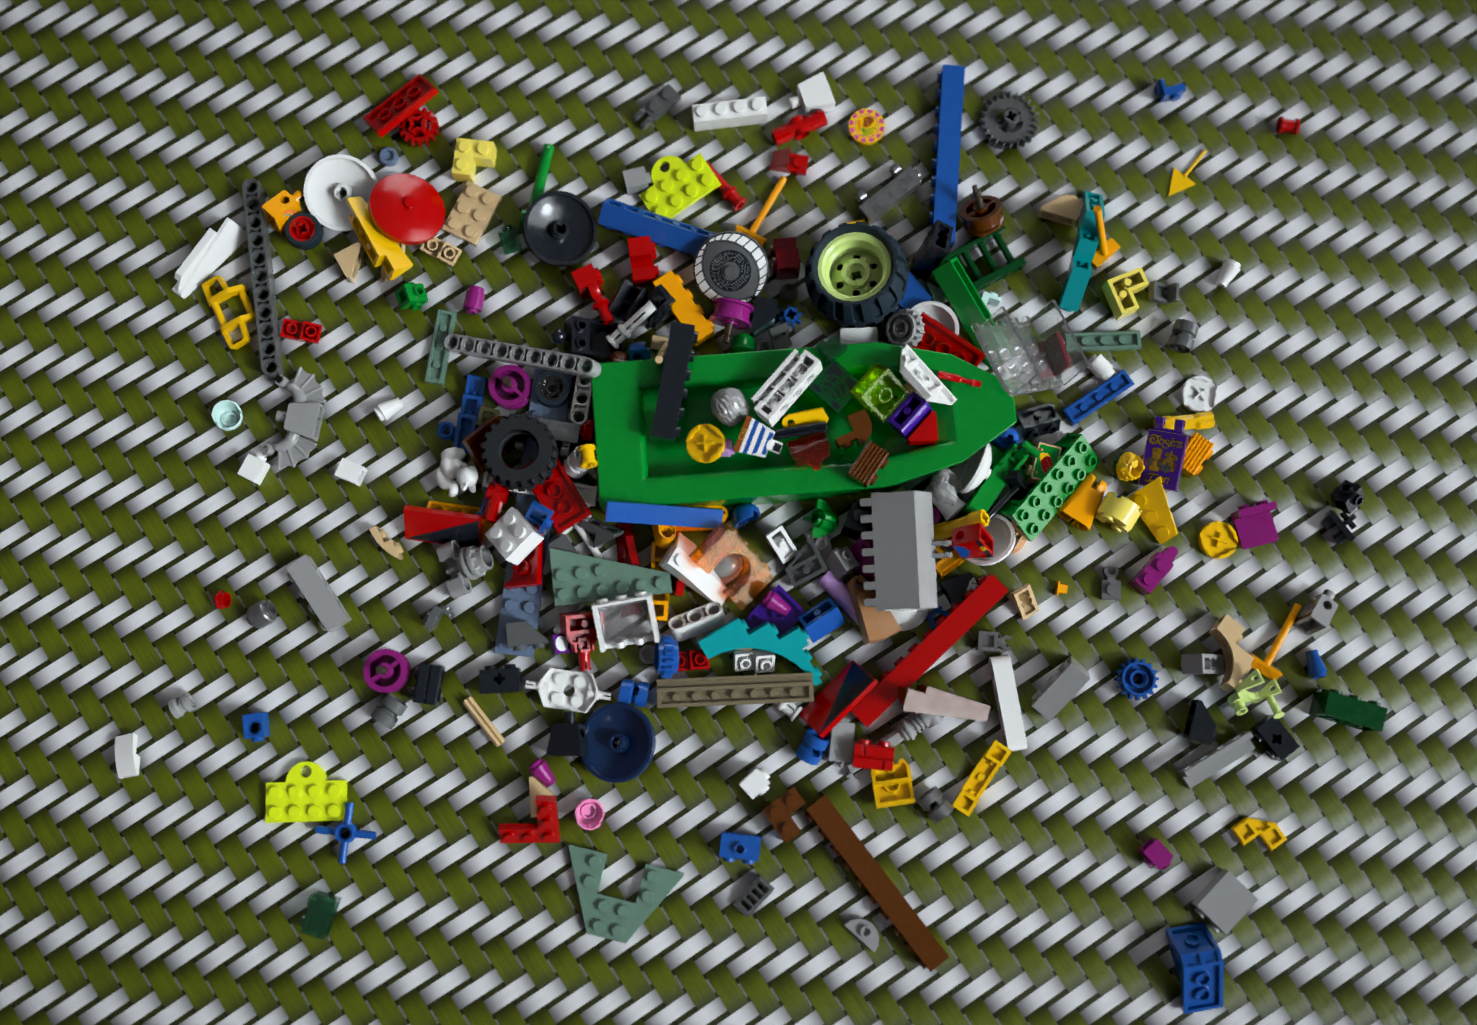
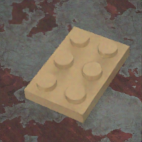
[442,181,502,246]

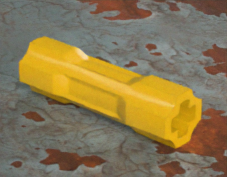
[1153,411,1215,430]
[933,509,990,541]

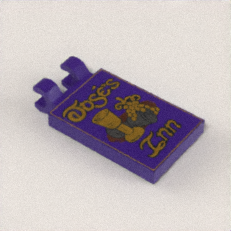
[1138,416,1189,492]

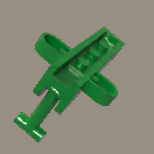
[961,440,1040,515]

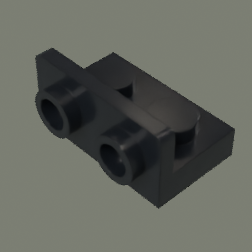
[641,284,676,330]
[1016,402,1061,440]

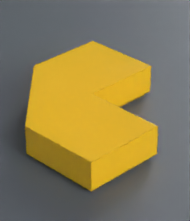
[1230,817,1287,851]

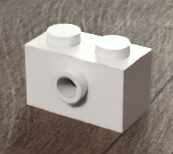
[739,767,770,799]

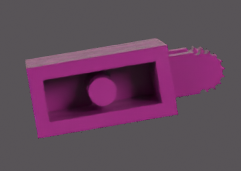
[1129,546,1179,596]

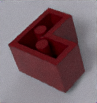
[770,237,800,280]

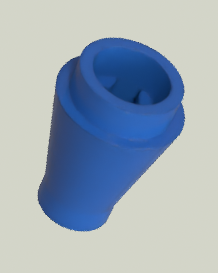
[1306,650,1328,680]

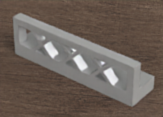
[1177,731,1255,789]

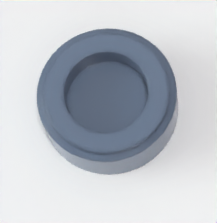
[379,147,399,167]

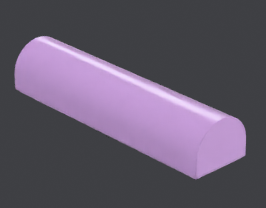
[818,571,859,626]

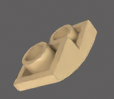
[420,237,462,267]
[369,526,404,560]

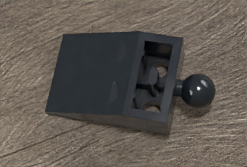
[551,316,625,361]

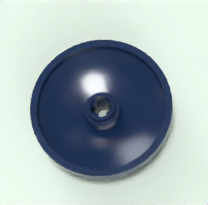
[582,703,656,783]

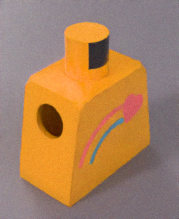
[261,190,305,235]

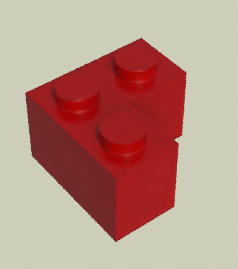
[627,236,659,286]

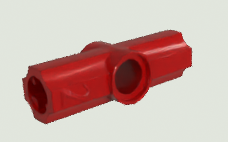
[771,109,828,147]
[482,465,513,523]

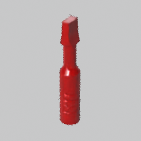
[937,370,982,387]

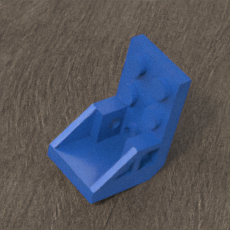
[1166,922,1223,1014]

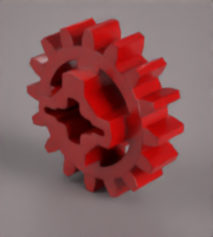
[398,107,440,148]

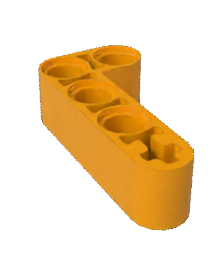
[652,505,728,549]

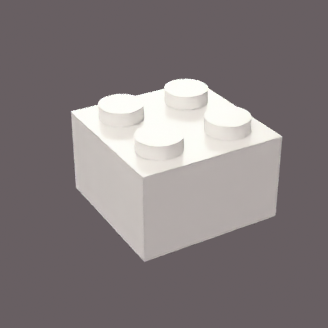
[485,507,544,566]

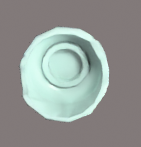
[211,400,243,431]

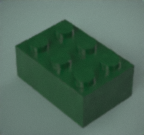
[1308,689,1388,732]

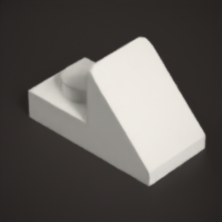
[765,524,798,564]

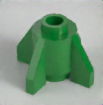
[803,499,839,538]

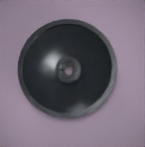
[522,191,598,267]

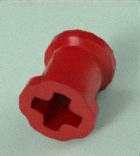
[1276,117,1300,135]

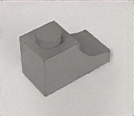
[1181,654,1225,675]

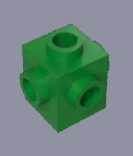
[394,282,429,311]

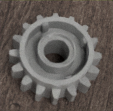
[885,308,925,348]

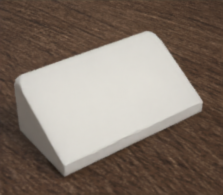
[839,327,878,345]

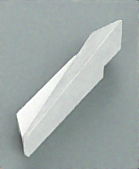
[172,217,247,299]

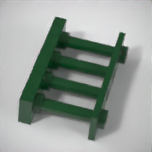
[938,225,1026,292]

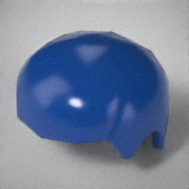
[990,427,1020,449]
[732,503,761,528]

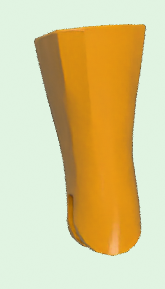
[1057,473,1107,531]

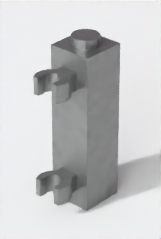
[855,163,922,226]
[515,414,581,458]

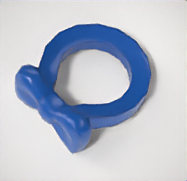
[925,605,949,630]

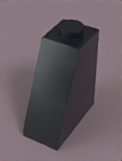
[910,219,953,281]

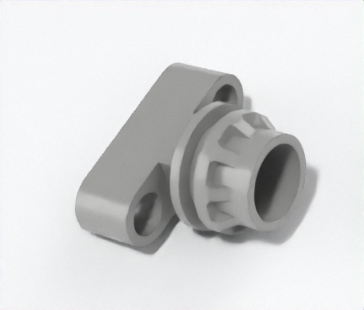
[437,540,494,599]

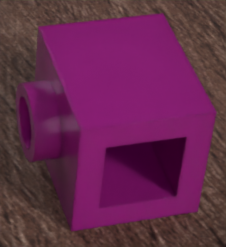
[1138,837,1174,870]

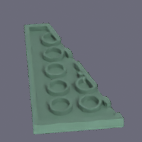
[549,548,672,607]

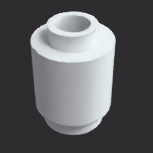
[1087,354,1115,382]

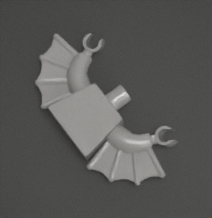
[260,366,326,470]

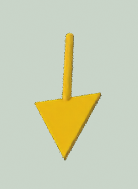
[1168,149,1206,196]

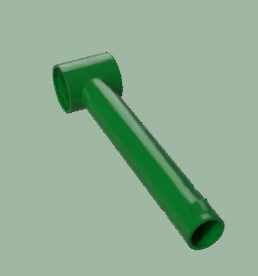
[520,144,555,226]

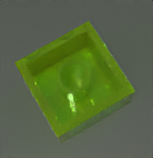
[850,363,910,422]

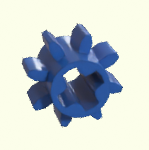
[779,305,803,329]

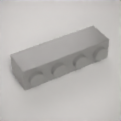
[286,554,352,633]

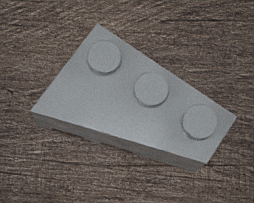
[1031,656,1090,722]

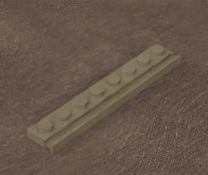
[656,673,814,708]

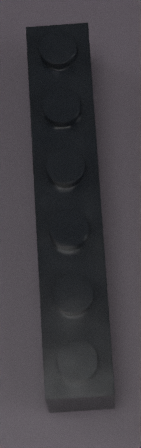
[651,321,698,443]

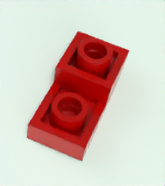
[280,318,323,344]
[580,420,595,445]
[678,650,710,671]

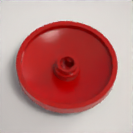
[368,173,445,245]

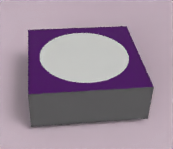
[548,634,571,655]

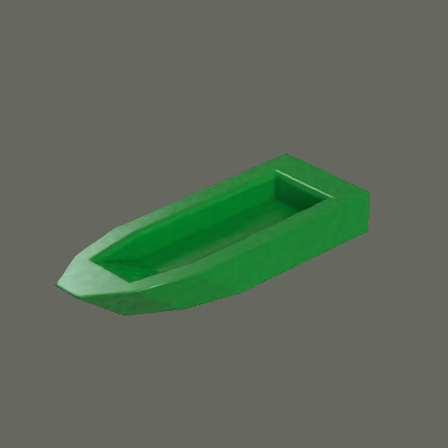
[590,342,1017,514]

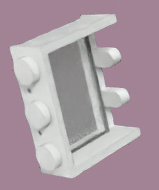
[592,591,661,652]

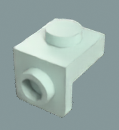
[981,291,1002,307]

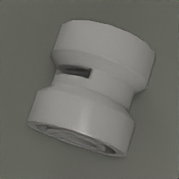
[168,692,197,719]

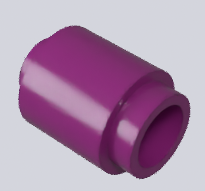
[463,285,485,315]

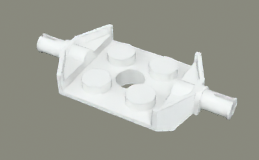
[525,668,612,713]

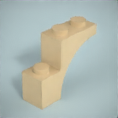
[1208,614,1254,691]

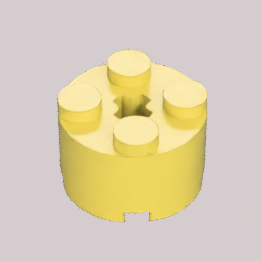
[1095,492,1142,533]

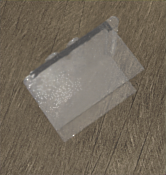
[971,300,1090,397]

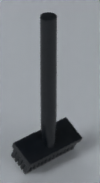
[987,470,1030,522]

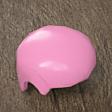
[574,798,604,830]

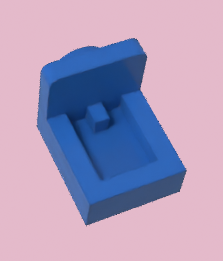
[1154,78,1186,103]
[524,501,554,535]

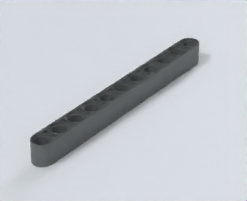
[242,178,284,379]

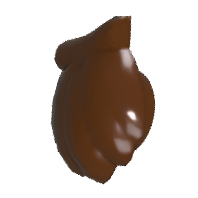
[610,350,630,362]

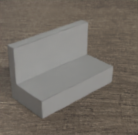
[823,722,855,763]

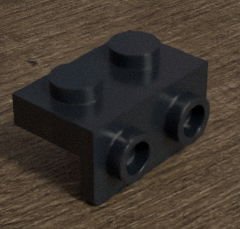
[608,279,649,322]

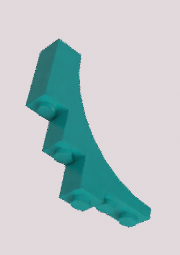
[697,616,822,686]

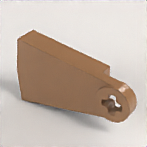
[847,576,902,645]

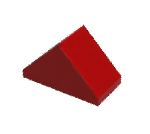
[906,410,938,446]

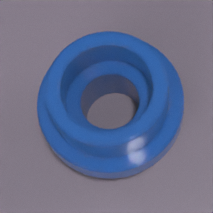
[437,422,456,441]

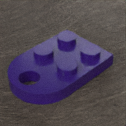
[746,585,806,637]

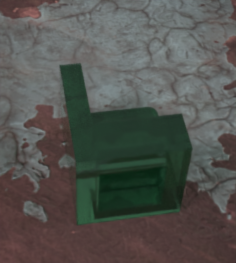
[816,336,847,365]

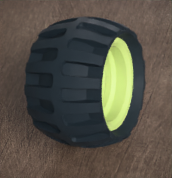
[805,221,908,328]

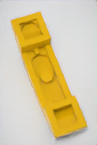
[952,740,1012,817]

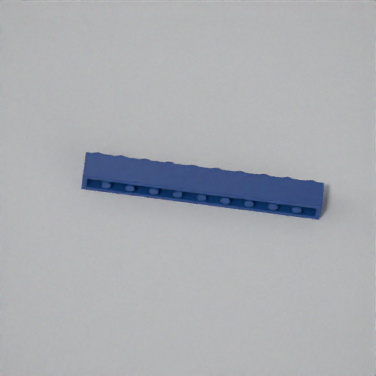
[927,64,965,248]

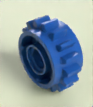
[654,636,679,678]
[1114,658,1159,700]

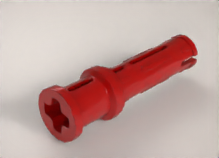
[707,162,747,211]

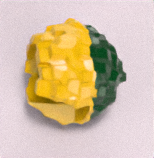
[1113,452,1145,481]

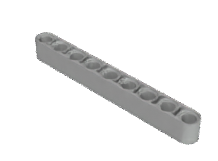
[444,334,601,378]

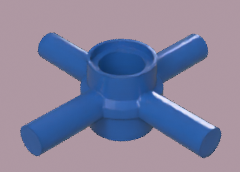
[315,802,377,863]

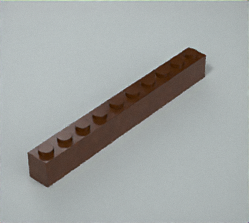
[805,794,949,972]

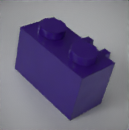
[887,391,932,440]

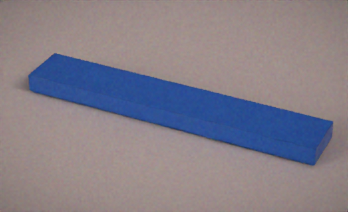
[604,500,723,529]

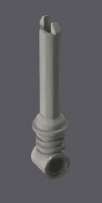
[840,713,944,778]

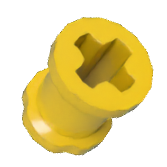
[578,444,598,469]

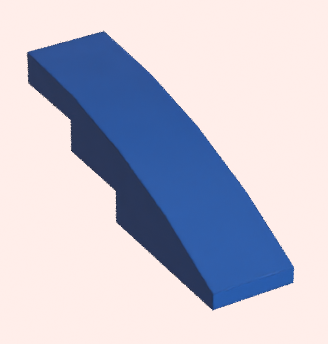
[453,374,488,453]

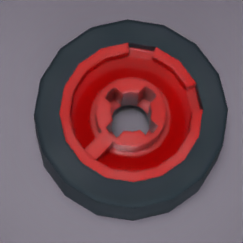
[285,212,324,250]

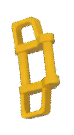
[202,275,256,350]

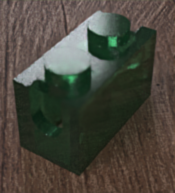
[300,891,341,940]

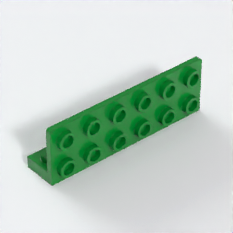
[998,432,1100,542]

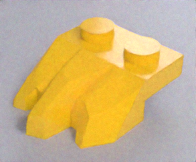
[871,758,915,809]

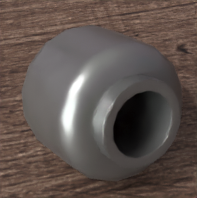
[247,600,277,629]

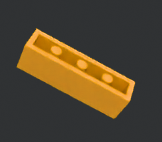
[653,270,715,348]

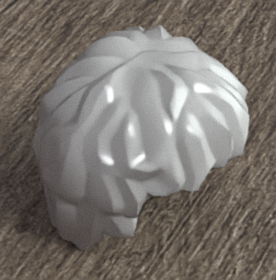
[710,388,750,427]
[928,468,961,506]

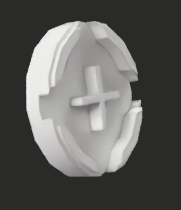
[1180,376,1219,413]

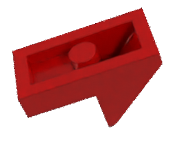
[770,148,809,176]

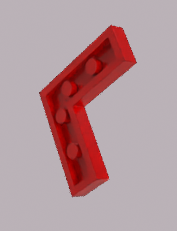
[499,795,561,844]

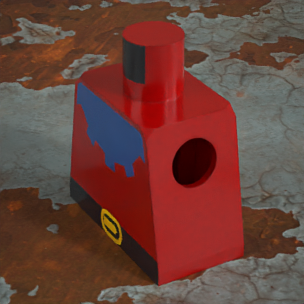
[944,522,994,558]

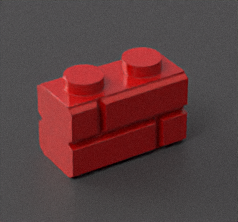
[851,738,895,771]

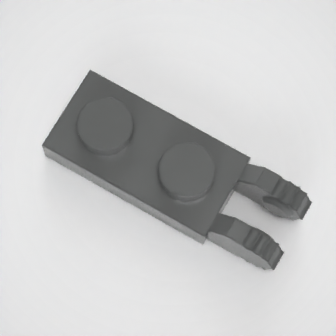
[633,84,681,130]

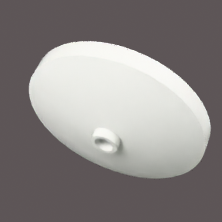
[304,154,378,231]

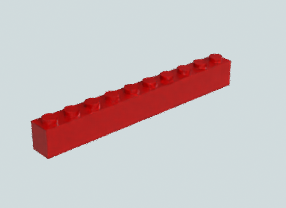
[851,574,1009,728]

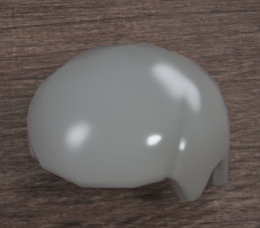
[711,549,741,578]

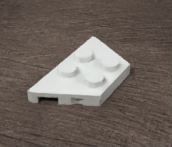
[900,344,957,405]

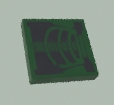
[808,359,864,414]

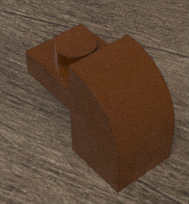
[835,409,872,450]

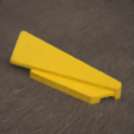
[346,196,413,281]

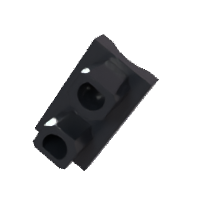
[1320,510,1356,545]

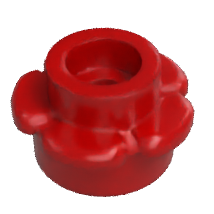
[213,590,231,609]

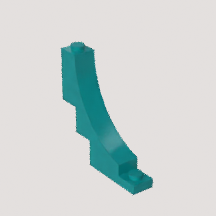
[1059,190,1105,312]

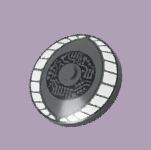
[693,231,769,303]

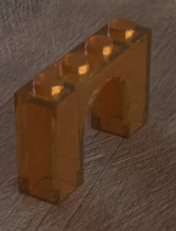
[689,522,774,610]

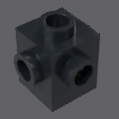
[1330,480,1365,514]

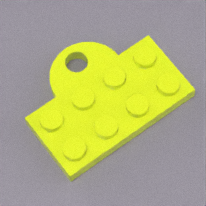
[639,153,721,219]
[265,761,347,823]

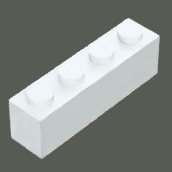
[692,96,768,131]

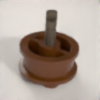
[960,184,1005,238]

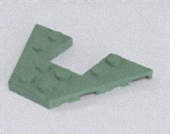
[568,844,684,944]

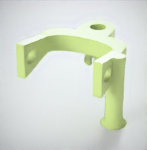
[1227,669,1285,719]

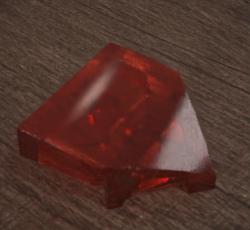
[786,432,830,470]

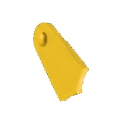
[782,407,829,428]

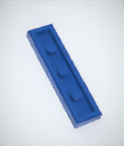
[1061,369,1134,426]

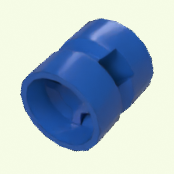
[618,678,650,708]
[795,728,830,765]

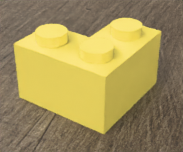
[452,138,497,183]
[1101,267,1149,321]

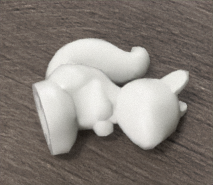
[435,447,479,497]

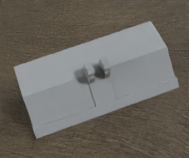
[859,491,952,611]

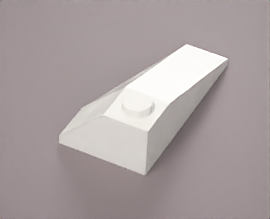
[659,532,729,605]

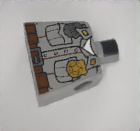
[1293,589,1338,635]

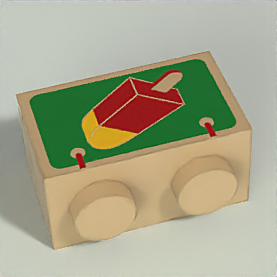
[1026,442,1062,484]

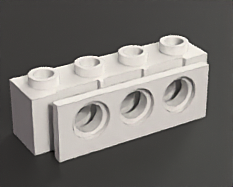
[751,349,823,427]

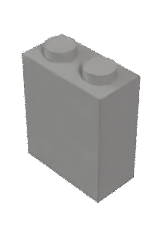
[1191,869,1258,935]

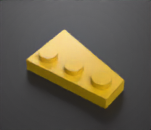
[1127,476,1178,545]

